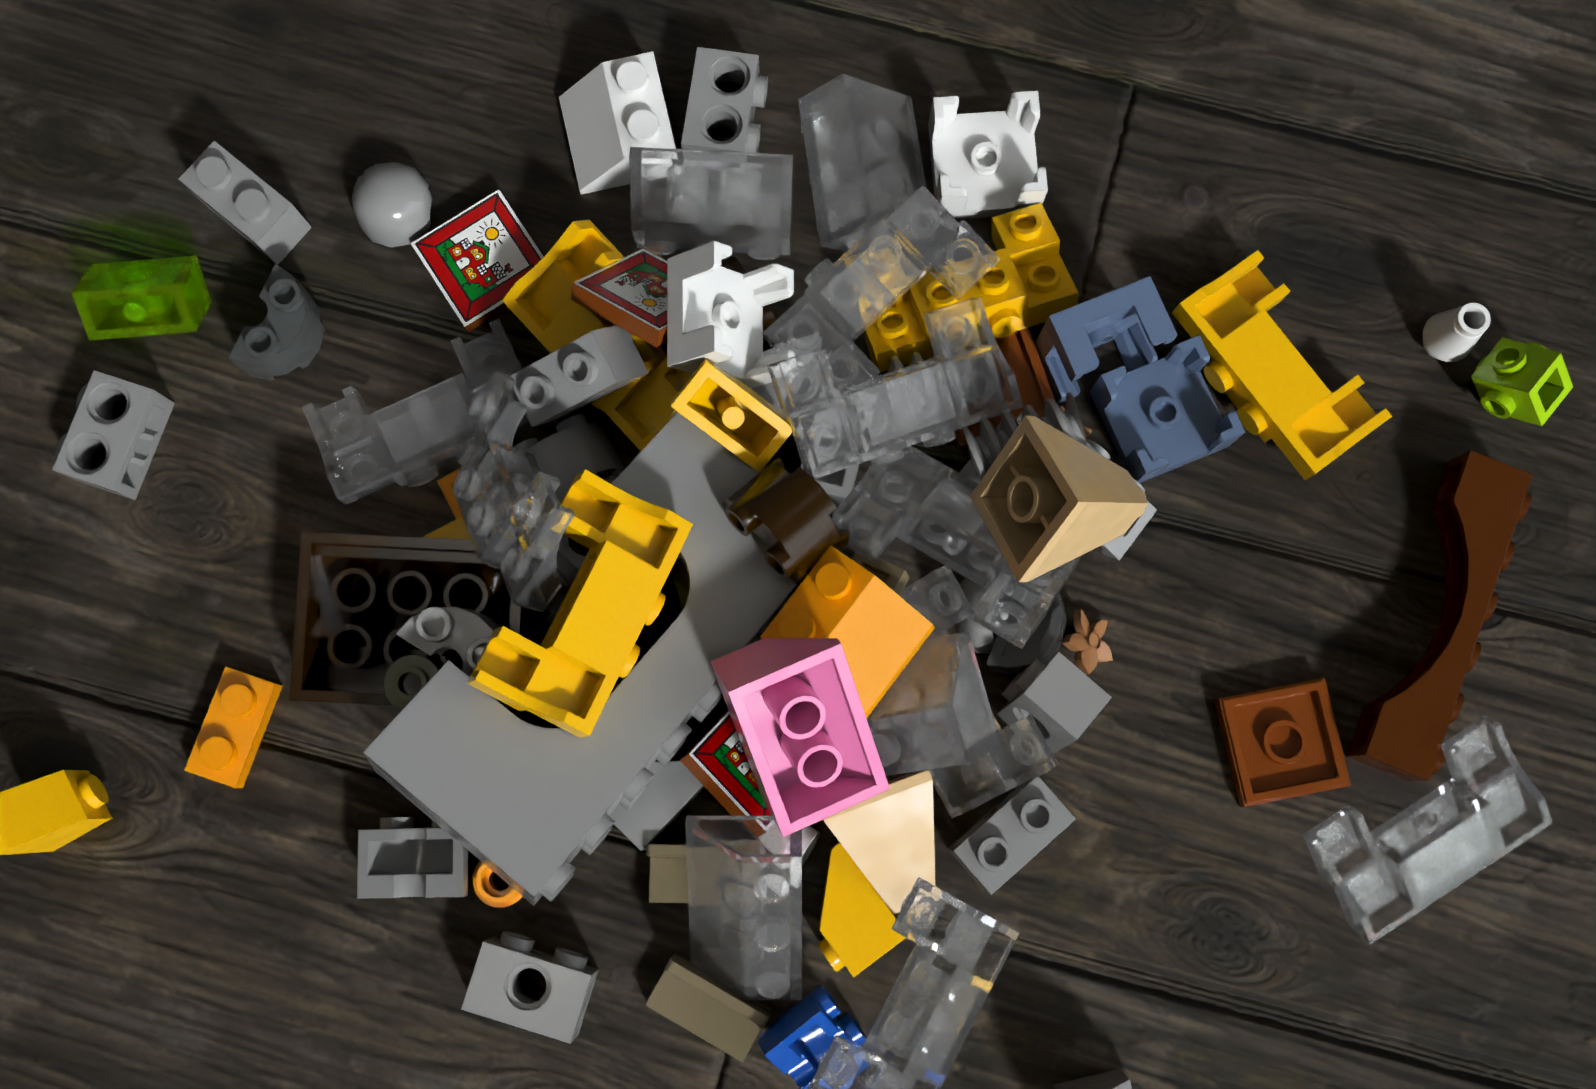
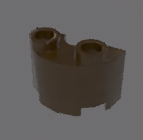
[722,458,849,587]

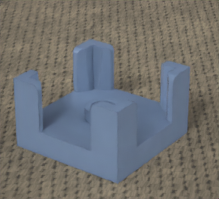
[1035,276,1178,404]
[1089,335,1245,483]

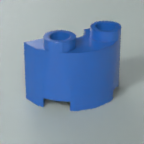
[758,984,873,1089]

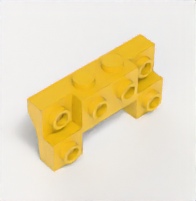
[842,203,1079,374]
[502,220,693,451]
[1172,250,1392,480]
[467,469,693,738]

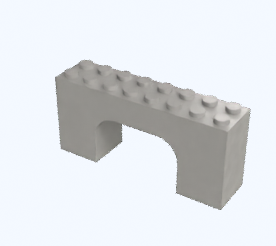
[363,412,798,906]

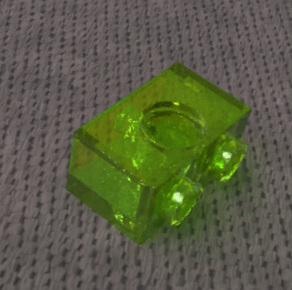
[71,255,212,341]

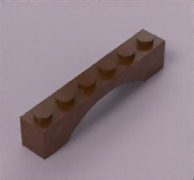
[1346,450,1533,781]

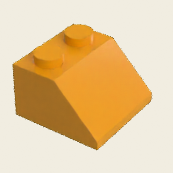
[760,545,935,718]

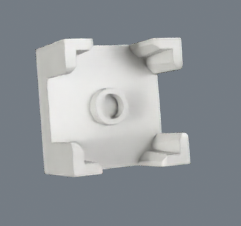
[928,91,1048,221]
[667,241,795,388]

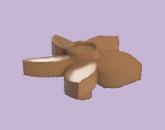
[1062,609,1113,675]

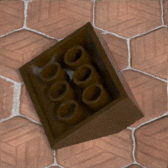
[289,532,530,711]

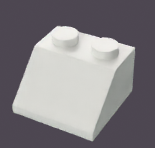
[559,51,680,195]

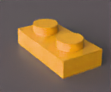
[184,666,283,789]

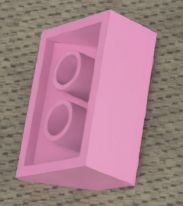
[710,638,890,837]

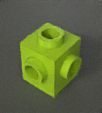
[1471,337,1573,427]

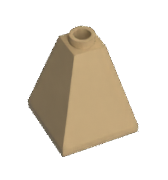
[970,415,1149,582]
[823,745,936,917]

